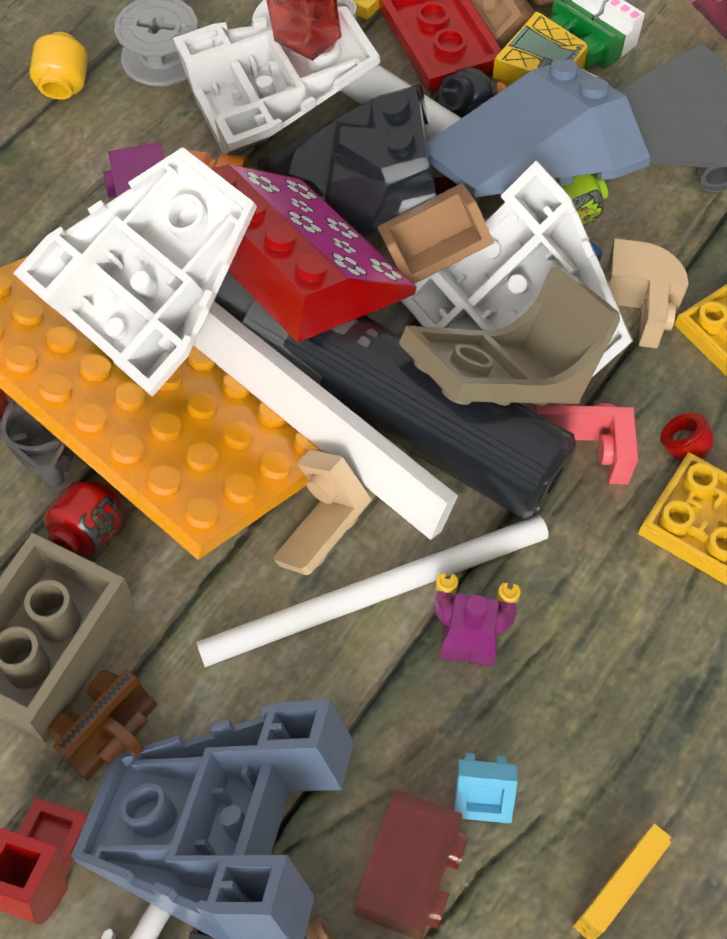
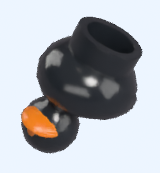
[439,67,507,118]

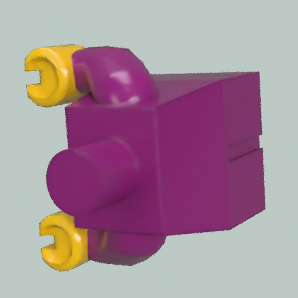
[434,573,521,667]

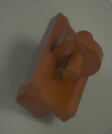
[48,669,158,781]

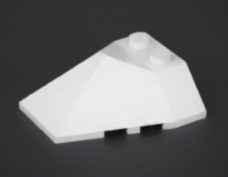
[173,6,380,154]
[13,147,257,397]
[401,161,633,377]

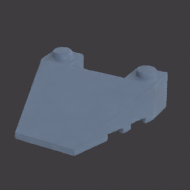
[71,699,354,939]

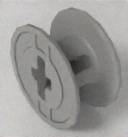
[114,0,198,87]

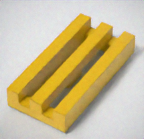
[573,823,672,939]

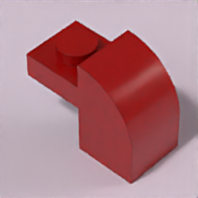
[0,797,88,925]

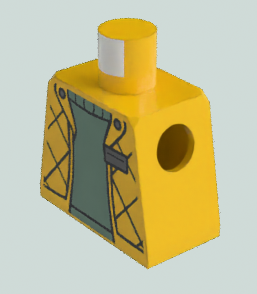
[492,12,600,87]

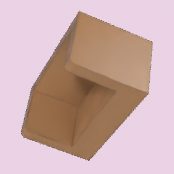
[377,183,494,284]

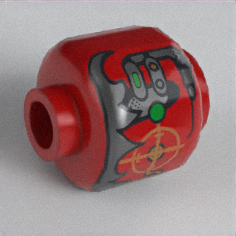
[44,481,123,558]

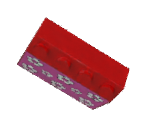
[211,164,417,343]

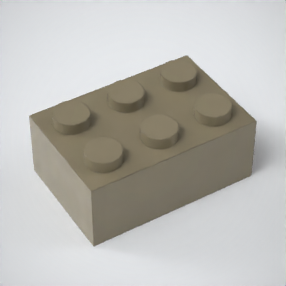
[0,533,135,743]

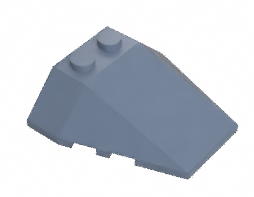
[427,59,650,197]

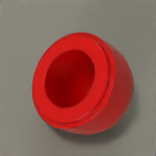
[660,412,714,461]

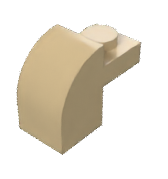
[605,238,688,348]

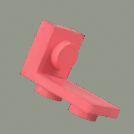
[531,403,638,484]

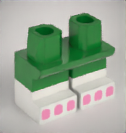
[549,0,645,70]

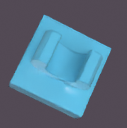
[454,753,518,823]

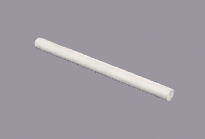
[196,515,549,667]

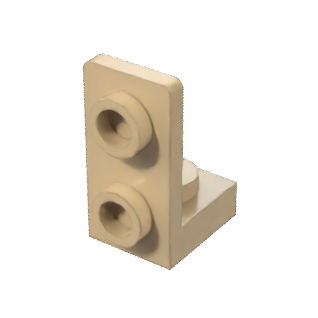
[273,449,372,575]

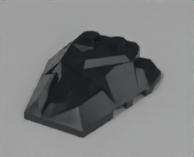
[257,84,439,234]

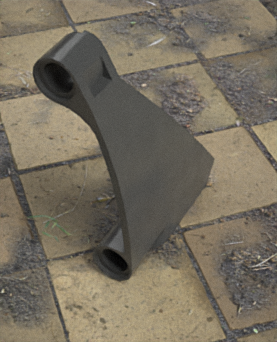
[619,43,727,192]

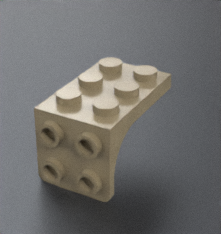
[399,267,620,406]

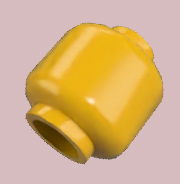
[29,32,88,100]

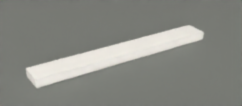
[194,301,458,540]

